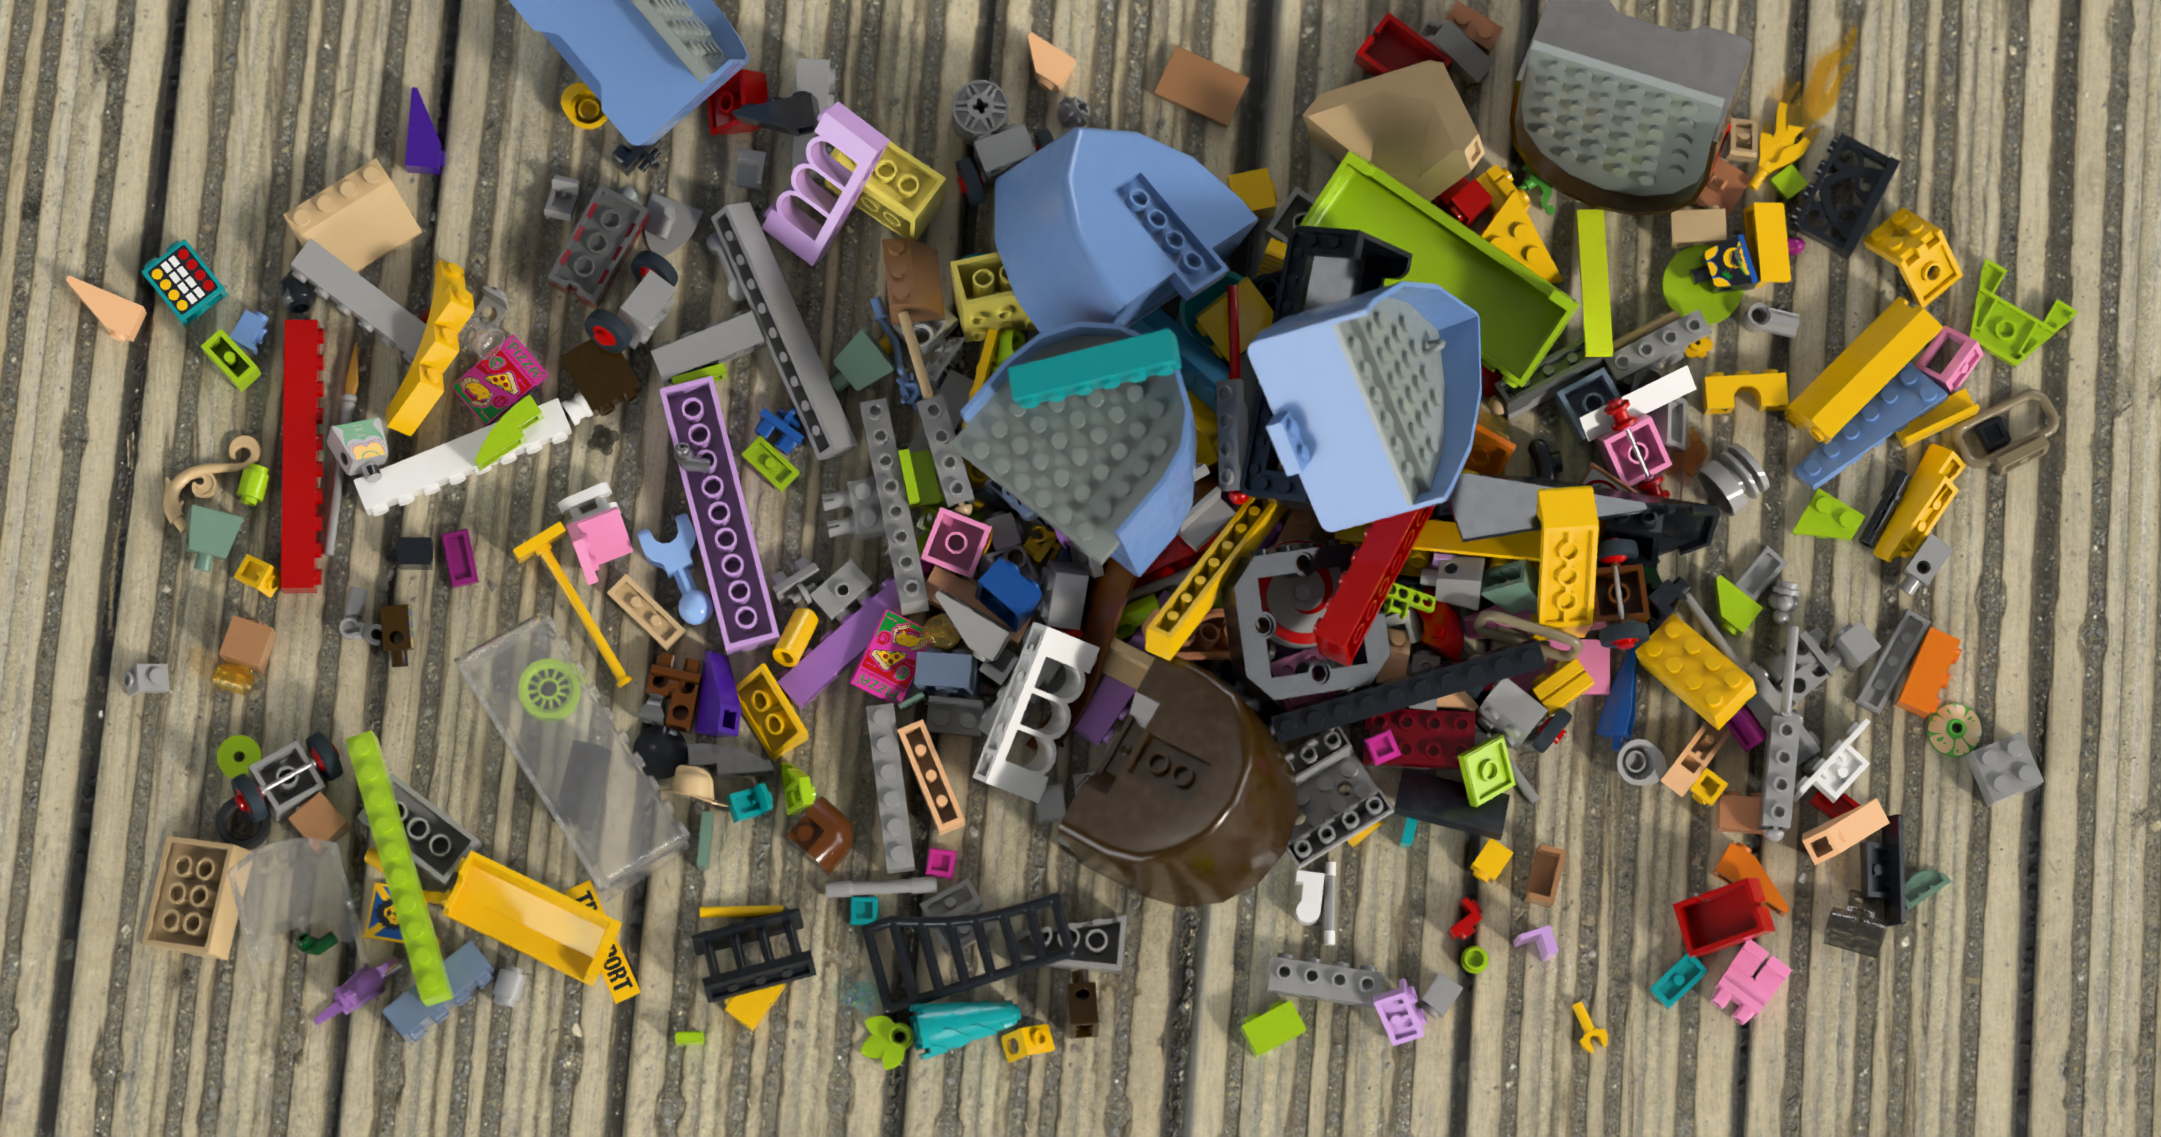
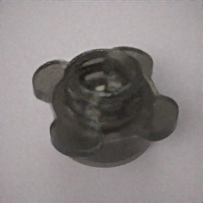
[587,424,619,456]

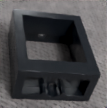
[1605,508,1665,568]

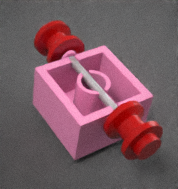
[1594,397,1672,498]

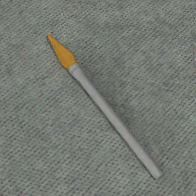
[323,342,359,556]

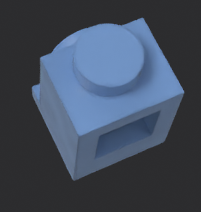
[230,310,269,356]

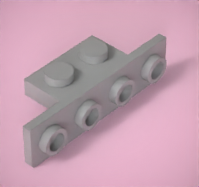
[1604,310,1712,382]

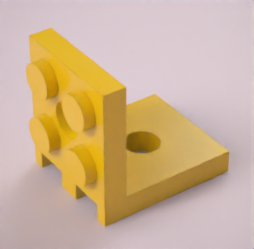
[1863,207,1963,308]

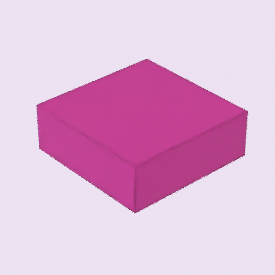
[1364,729,1401,766]
[925,847,957,880]

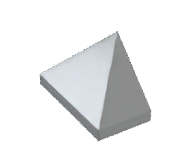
[1650,397,1687,452]

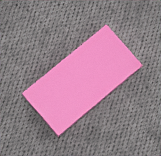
[1500,639,1610,695]

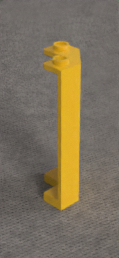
[1783,296,1943,444]
[441,850,622,987]

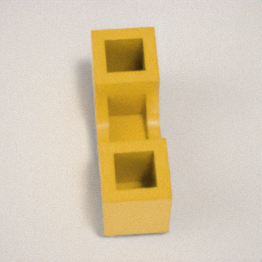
[1701,369,1789,415]

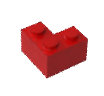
[1430,177,1493,228]

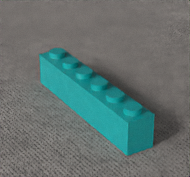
[1008,328,1182,409]

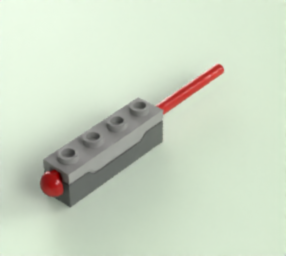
[1216,285,1259,505]

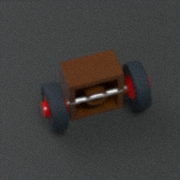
[1590,538,1650,649]

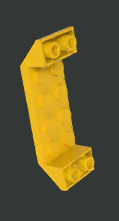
[1529,485,1599,641]

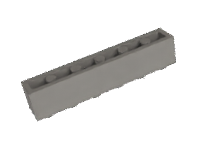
[290,238,426,364]
[866,703,915,875]

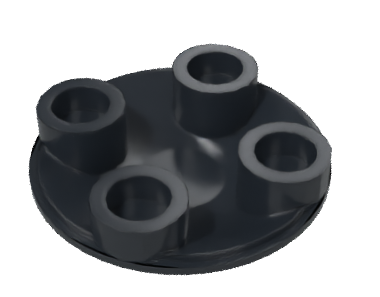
[633,725,688,780]

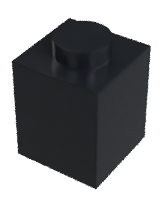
[393,537,434,570]

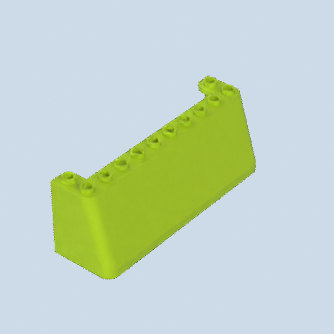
[1299,151,1581,388]

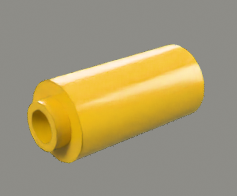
[772,608,819,667]

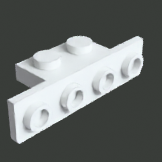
[1793,718,1870,803]

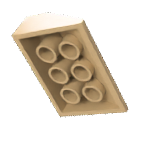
[283,158,422,273]
[142,836,253,960]

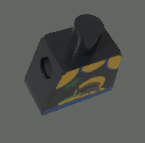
[1689,234,1759,294]

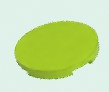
[1662,245,1743,326]

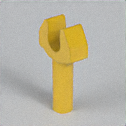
[1572,1001,1608,1054]

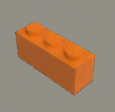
[1895,627,1962,719]

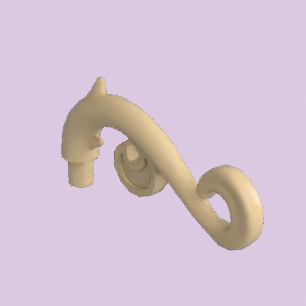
[163,435,261,534]

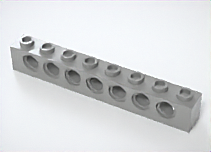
[859,398,929,616]

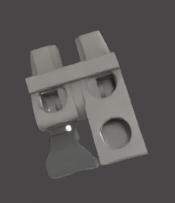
[1761,627,1844,707]

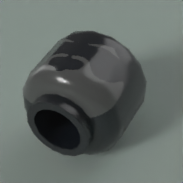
[279,271,316,313]

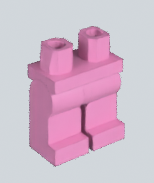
[1710,940,1792,1025]

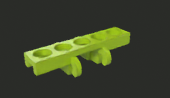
[1384,583,1436,620]

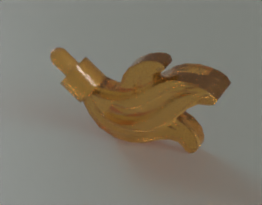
[1666,426,1708,477]

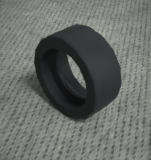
[216,797,271,850]

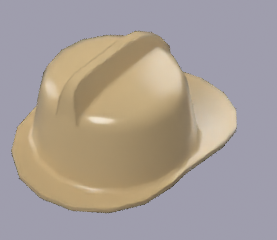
[663,765,728,807]

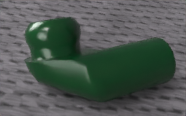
[296,930,339,956]

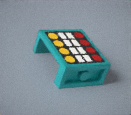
[141,239,228,328]

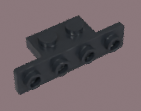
[1860,814,1907,927]

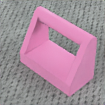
[1914,325,1984,395]

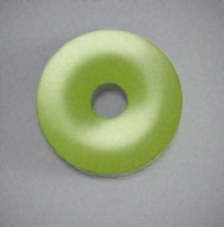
[217,735,263,779]

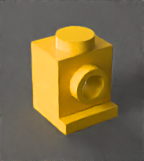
[1689,767,1728,806]

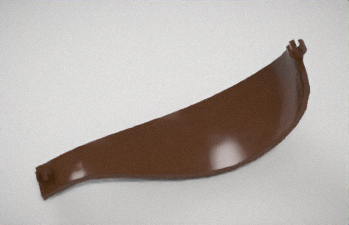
[1025,472,1225,752]

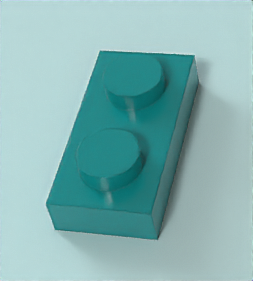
[1649,953,1708,1010]

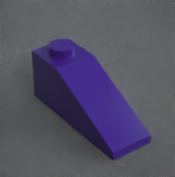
[405,87,446,175]

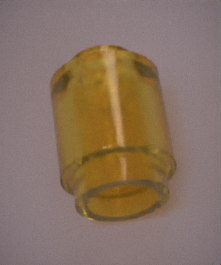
[212,662,255,695]

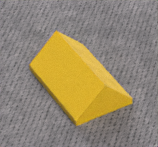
[736,663,809,761]

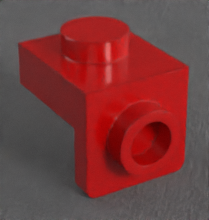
[1447,897,1483,941]

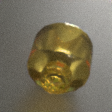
[922,614,961,651]

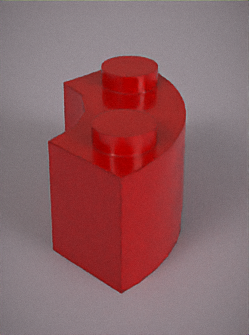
[1413,586,1464,661]

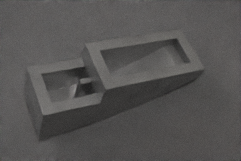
[688,743,774,779]

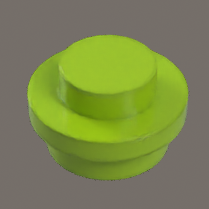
[1461,946,1489,974]

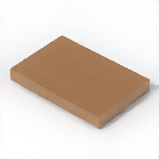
[1154,46,1250,128]

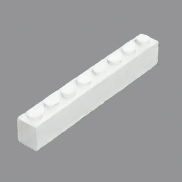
[353,398,572,516]

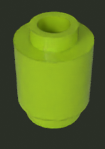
[236,463,270,506]

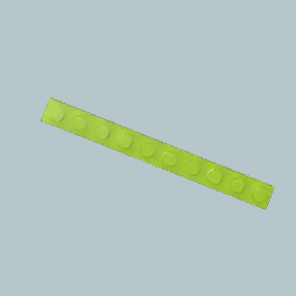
[345,730,454,1007]

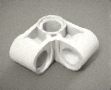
[887,307,959,355]

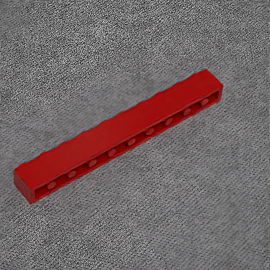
[281,319,325,594]

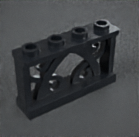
[1790,132,1901,260]

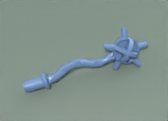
[870,296,923,412]

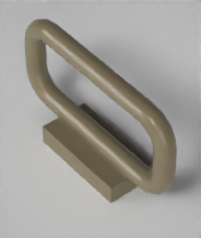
[1952,389,2059,477]
[1473,610,1583,670]

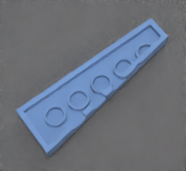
[1793,362,1948,490]

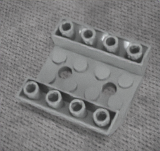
[1285,726,1394,869]

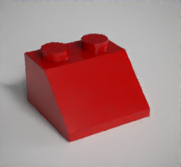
[707,69,768,135]

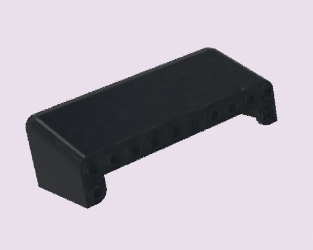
[1240,226,1413,516]

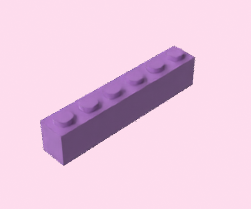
[777,575,909,711]
[1073,590,1172,747]

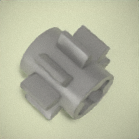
[1057,96,1090,129]

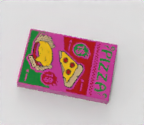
[451,334,549,427]
[849,609,935,708]

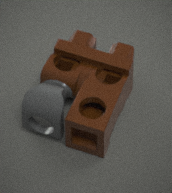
[638,652,702,734]

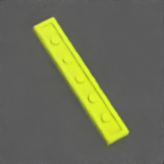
[1576,210,1613,357]

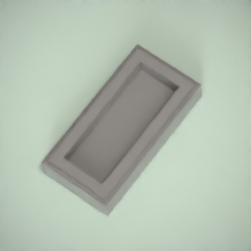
[1733,545,1788,601]

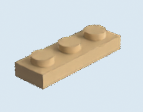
[607,574,686,651]

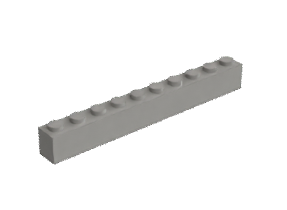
[711,202,858,460]

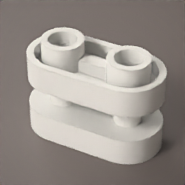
[557,482,621,525]

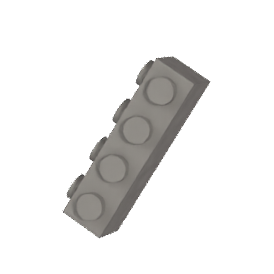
[1266,953,1383,1009]

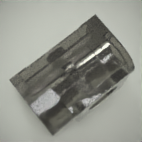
[1823,889,1887,958]

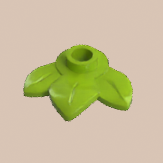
[861,1016,914,1070]

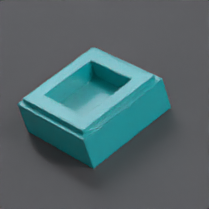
[1399,817,1418,849]
[850,896,878,925]

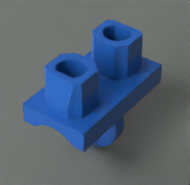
[755,407,805,456]

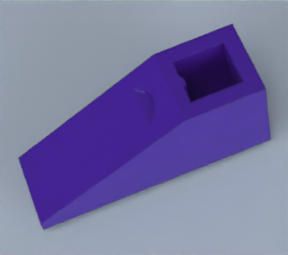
[695,651,741,738]

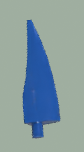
[1596,643,1643,752]

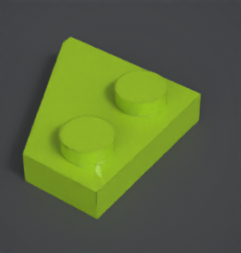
[1791,488,1865,541]
[779,762,816,816]

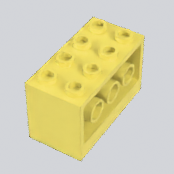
[825,141,947,240]

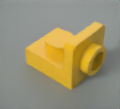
[234,554,281,598]

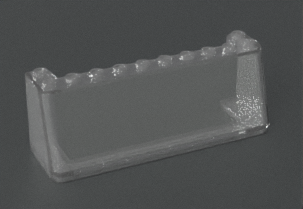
[454,612,692,902]

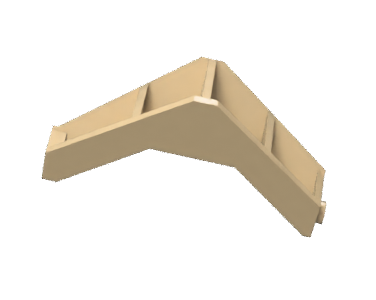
[1303,60,1485,202]

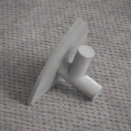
[644,193,703,257]

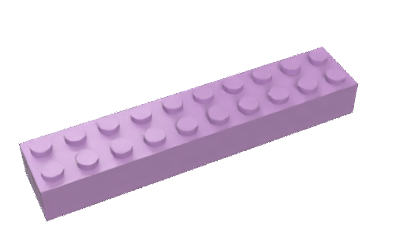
[659,376,780,656]

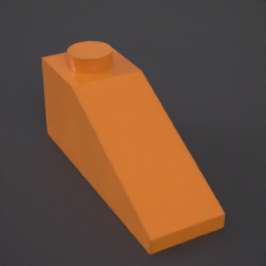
[1711,842,1789,917]

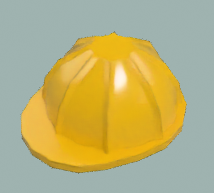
[561,83,608,130]

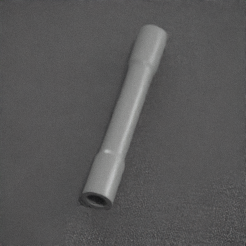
[825,876,937,898]

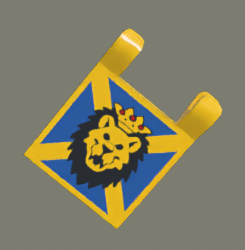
[364,882,445,947]

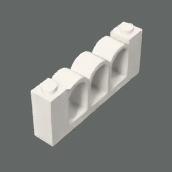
[973,622,1100,803]

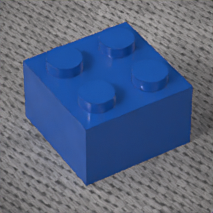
[975,557,1042,633]

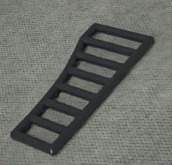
[862,893,1076,1015]

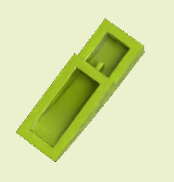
[475,394,543,471]

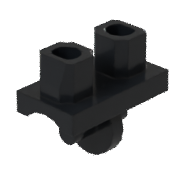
[613,139,661,176]

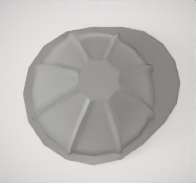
[1616,739,1667,786]

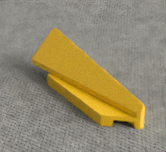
[1873,443,1966,562]

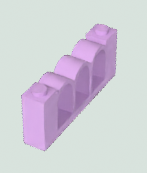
[762,101,890,266]

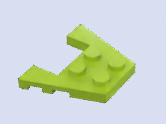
[1968,258,2078,368]

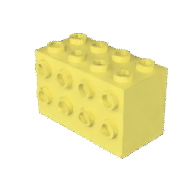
[950,252,1037,343]

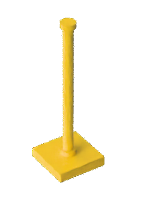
[513,521,633,688]

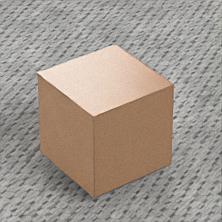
[219,615,277,674]
[288,791,352,855]

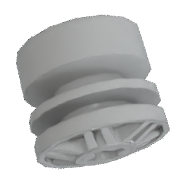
[953,80,1009,146]
[1697,443,1770,517]

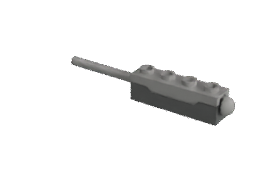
[1684,593,1821,773]
[1757,626,1801,842]

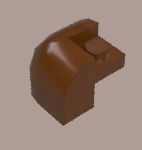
[786,796,854,876]

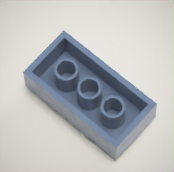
[382,940,496,1043]

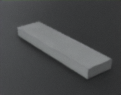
[1854,608,1931,716]

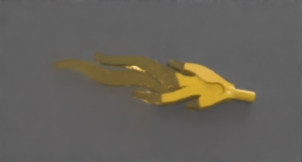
[1747,26,1857,191]

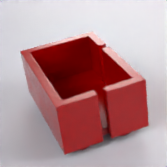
[1354,12,1453,77]
[1673,878,1776,957]

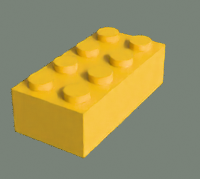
[1635,613,1757,731]

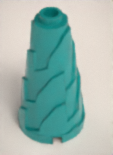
[909,1000,1021,1060]

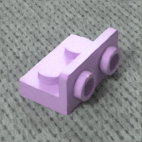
[1373,978,1427,1046]

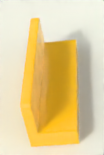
[1743,202,1791,288]
[1895,388,1980,449]

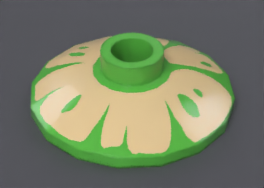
[1927,703,1982,757]

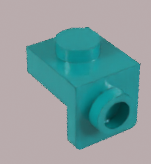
[725,782,773,823]

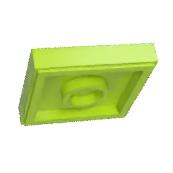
[1458,734,1516,807]

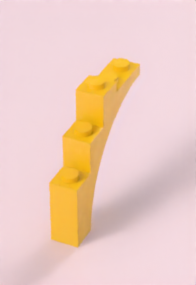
[386,259,474,437]

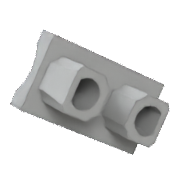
[771,557,824,606]

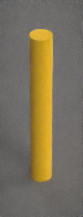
[700,905,784,918]

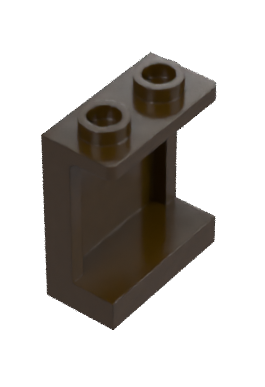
[560,339,642,417]

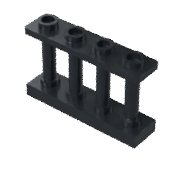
[691,908,817,1003]

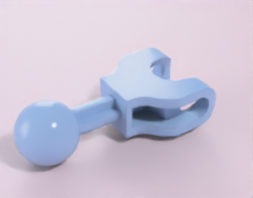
[637,513,714,625]

